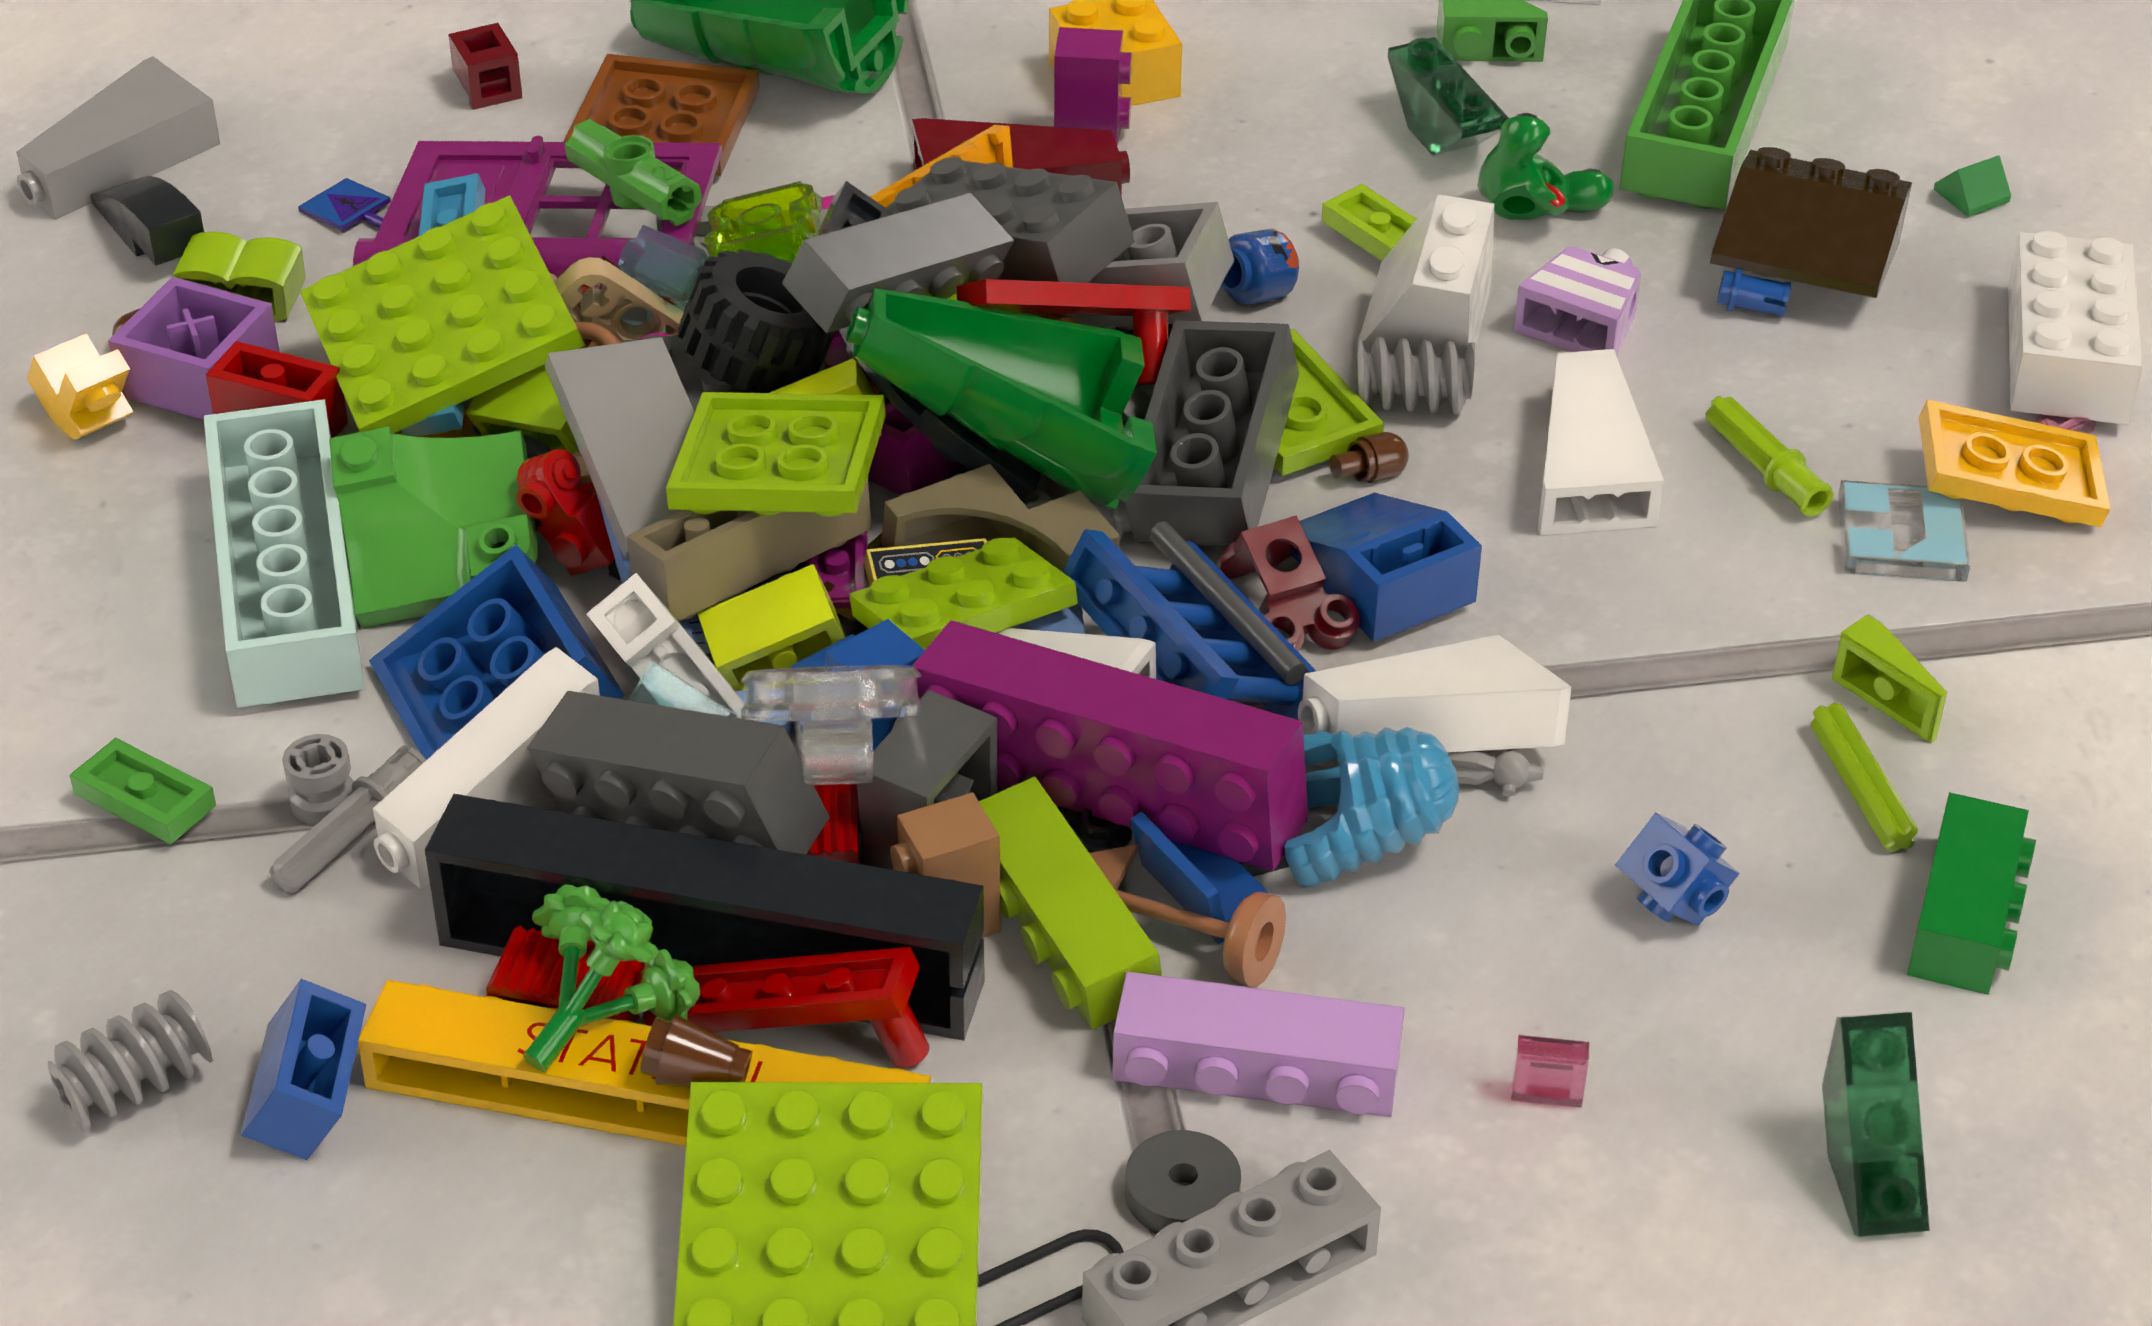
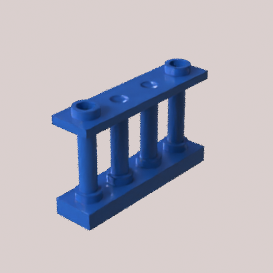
[1062,529,1316,720]

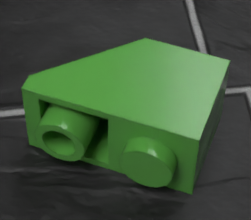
[1437,0,1548,62]

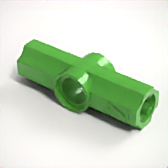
[565,119,702,226]

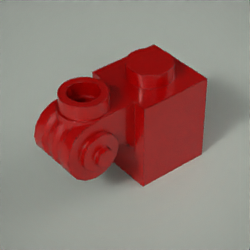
[516,449,615,576]

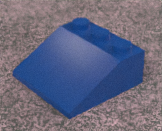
[369,544,625,760]

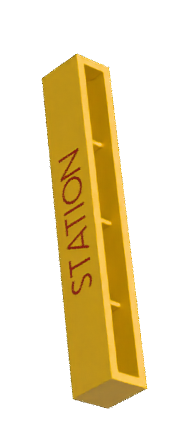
[358,979,931,1146]

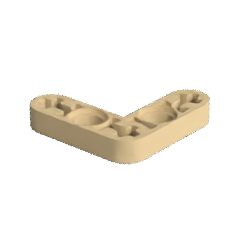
[554,257,684,342]

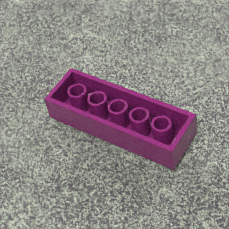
[912,620,1308,871]

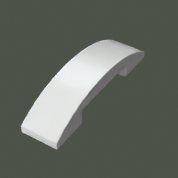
[586,573,759,721]

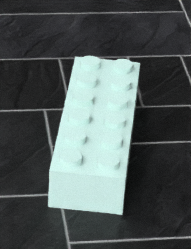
[204,399,365,708]

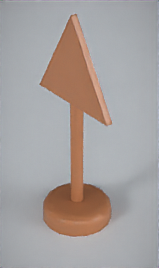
[1089,844,1286,988]

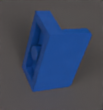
[1130,812,1269,945]

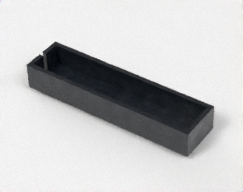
[425,793,985,1041]

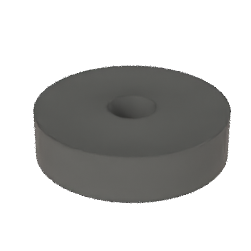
[1125,1130,1241,1233]

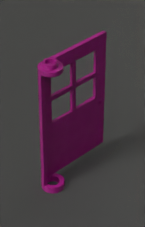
[353,135,722,297]

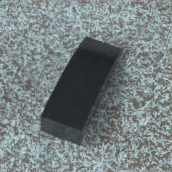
[90,176,204,266]

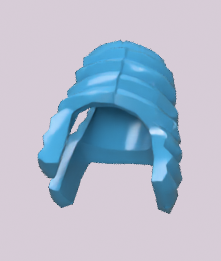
[1284,727,1459,888]

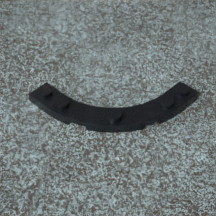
[818,181,1041,503]

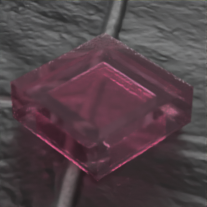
[1511,1035,1589,1108]

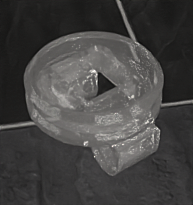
[740,665,924,786]

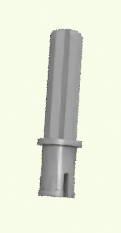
[269,745,426,894]

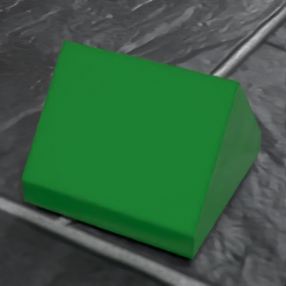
[1934,155,2011,217]

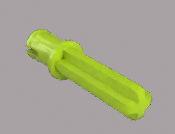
[1705,396,1834,517]

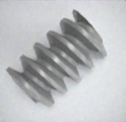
[1355,335,1475,415]
[48,990,213,1131]

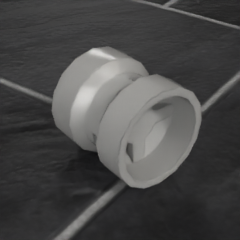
[282,734,353,826]

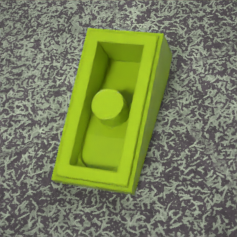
[1832,614,1947,743]

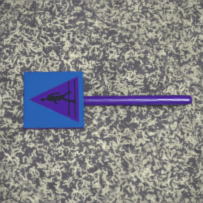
[298,178,391,231]

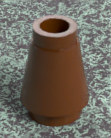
[640,1015,753,1087]

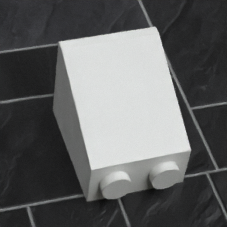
[1356,194,1495,358]

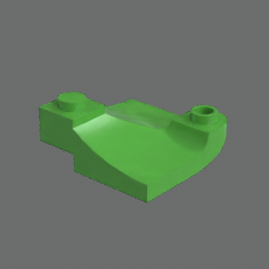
[329,426,538,628]

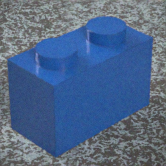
[241,978,366,1160]

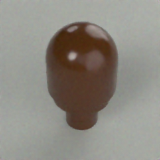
[1329,432,1409,483]

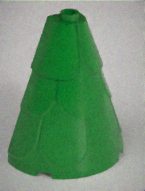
[630,0,908,94]
[846,288,1157,510]

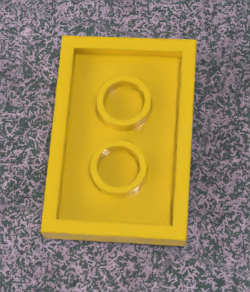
[1919,399,2110,527]

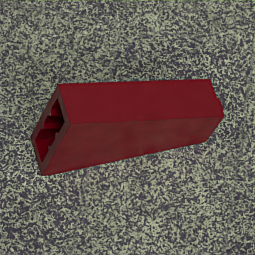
[912,118,1130,197]

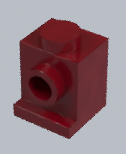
[448,23,523,110]

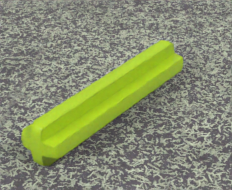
[1811,702,1918,852]

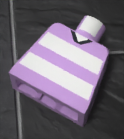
[1514,247,1641,356]

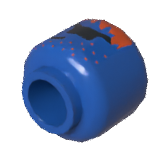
[1221,229,1299,305]

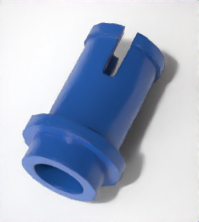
[1717,269,1791,318]

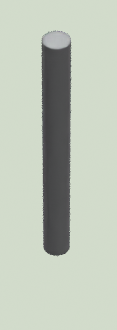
[1149,522,1307,685]

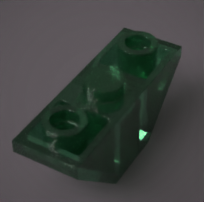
[1387,37,1509,156]
[1822,1011,1930,1237]

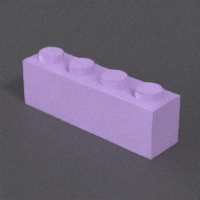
[1112,972,1405,1117]

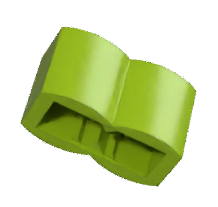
[172,231,306,322]

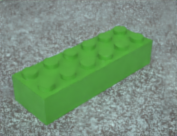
[1619,0,1795,210]

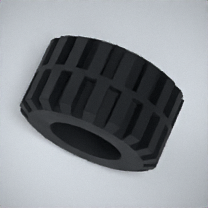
[678,250,836,393]

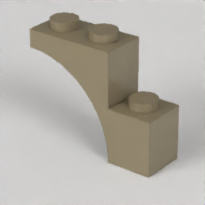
[881,464,1120,571]

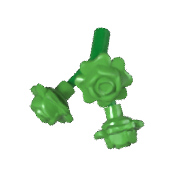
[523,884,700,1072]

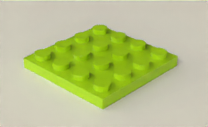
[300,195,585,433]
[673,1082,984,1326]

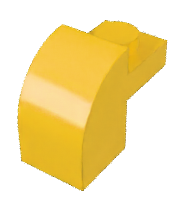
[27,334,133,440]

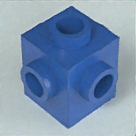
[1615,812,1740,926]

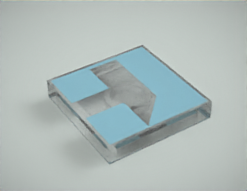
[1838,480,1970,582]

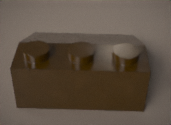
[1710,147,1912,298]

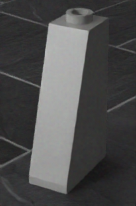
[16,56,220,220]

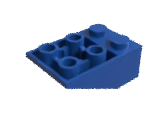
[1291,492,1482,642]

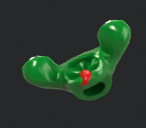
[1477,113,1613,220]

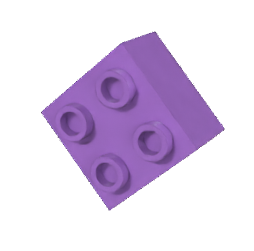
[108,277,280,420]

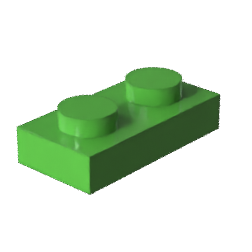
[69,737,216,844]

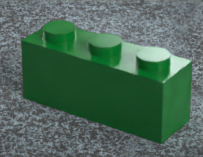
[1907,792,2036,995]

